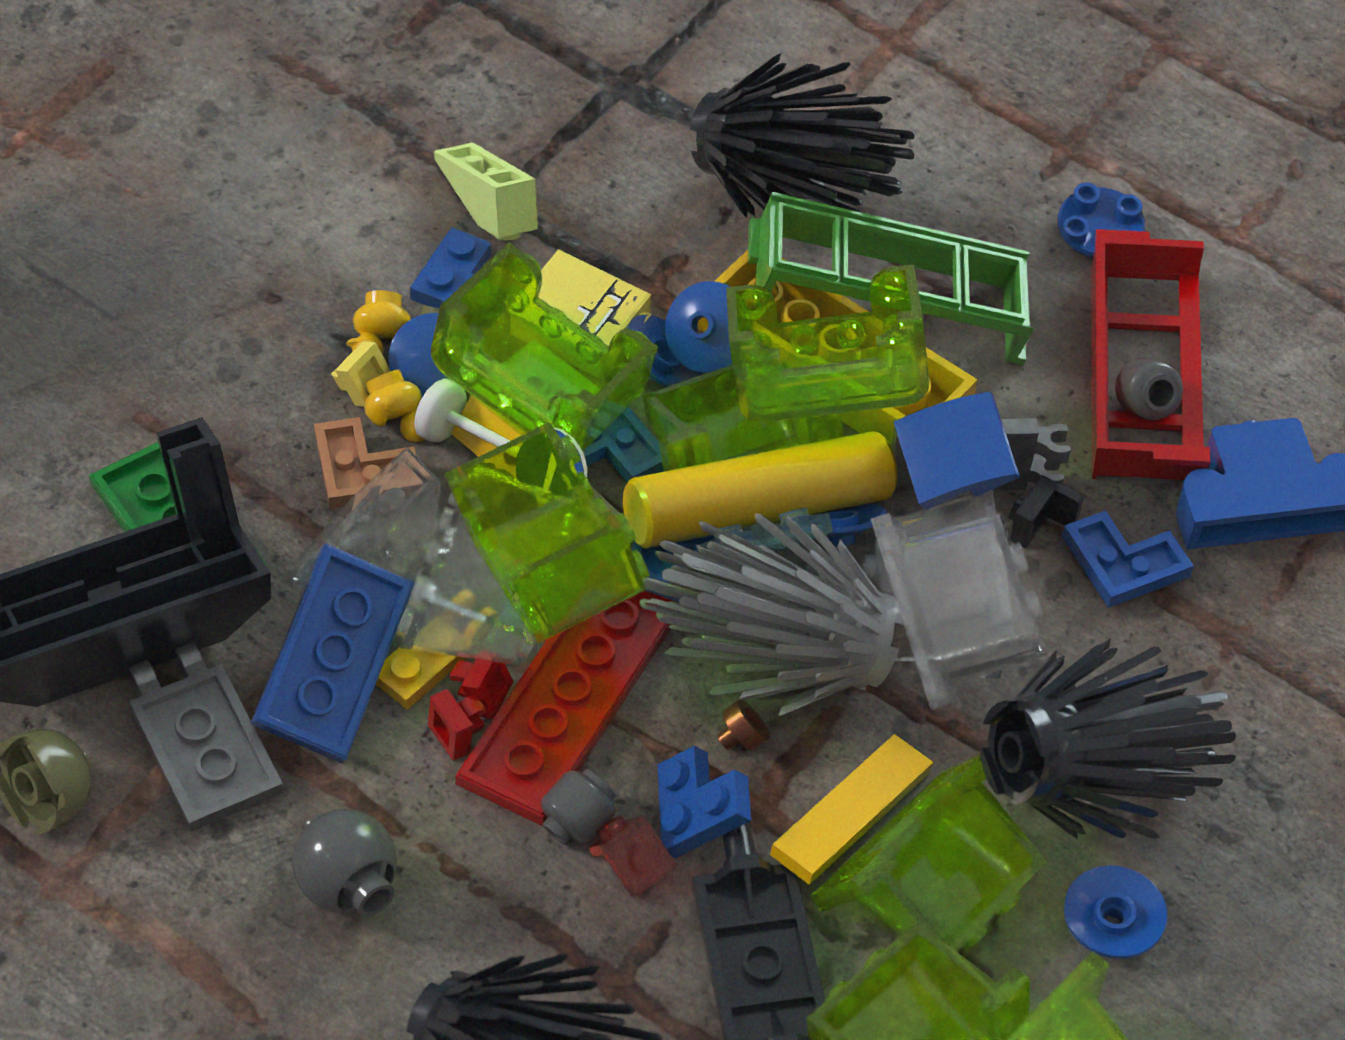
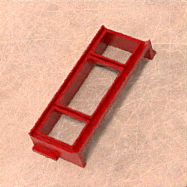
[1091,229,1210,480]

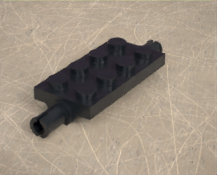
[692,821,834,1040]

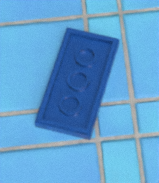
[250,543,415,763]

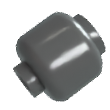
[1115,357,1183,421]
[541,769,616,845]

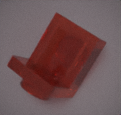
[588,815,677,897]

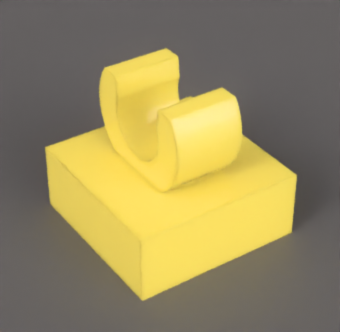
[331,341,390,407]

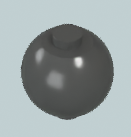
[292,809,397,917]

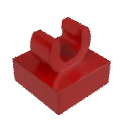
[449,648,514,719]
[428,689,486,761]

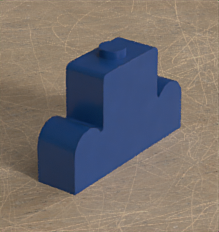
[1176,418,1345,550]

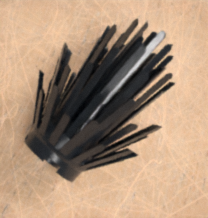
[690,53,915,219]
[980,638,1236,840]
[406,954,662,1040]

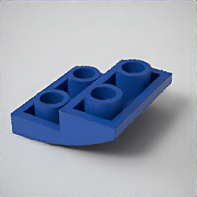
[894,392,1020,510]

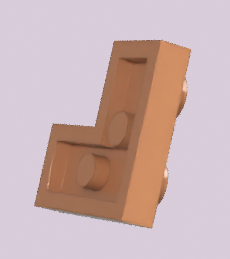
[314,417,423,509]

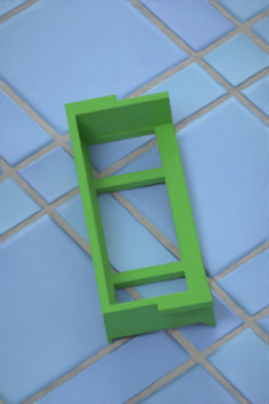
[748,192,1035,365]

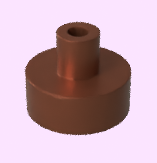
[717,699,770,751]

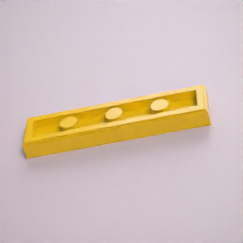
[770,734,933,885]

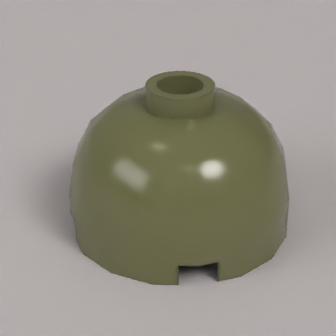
[0,728,91,835]

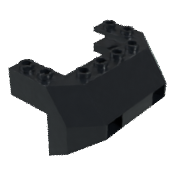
[0,417,271,707]

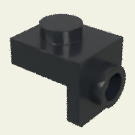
[1008,475,1084,549]

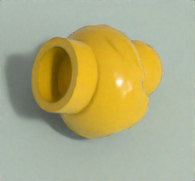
[346,290,411,355]
[364,370,425,443]

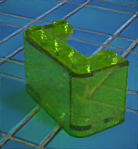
[431,242,658,452]
[726,264,929,423]
[444,422,650,644]

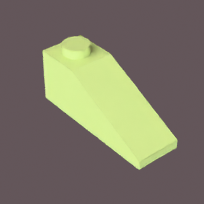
[434,142,538,240]

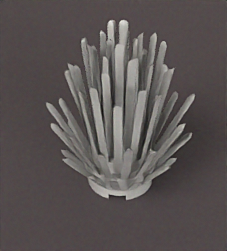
[639,513,903,716]

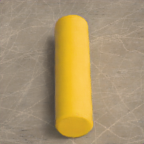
[623,431,898,549]

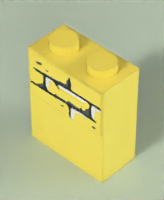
[510,249,651,383]

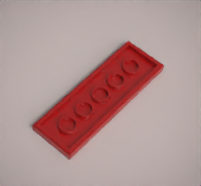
[455,561,678,827]

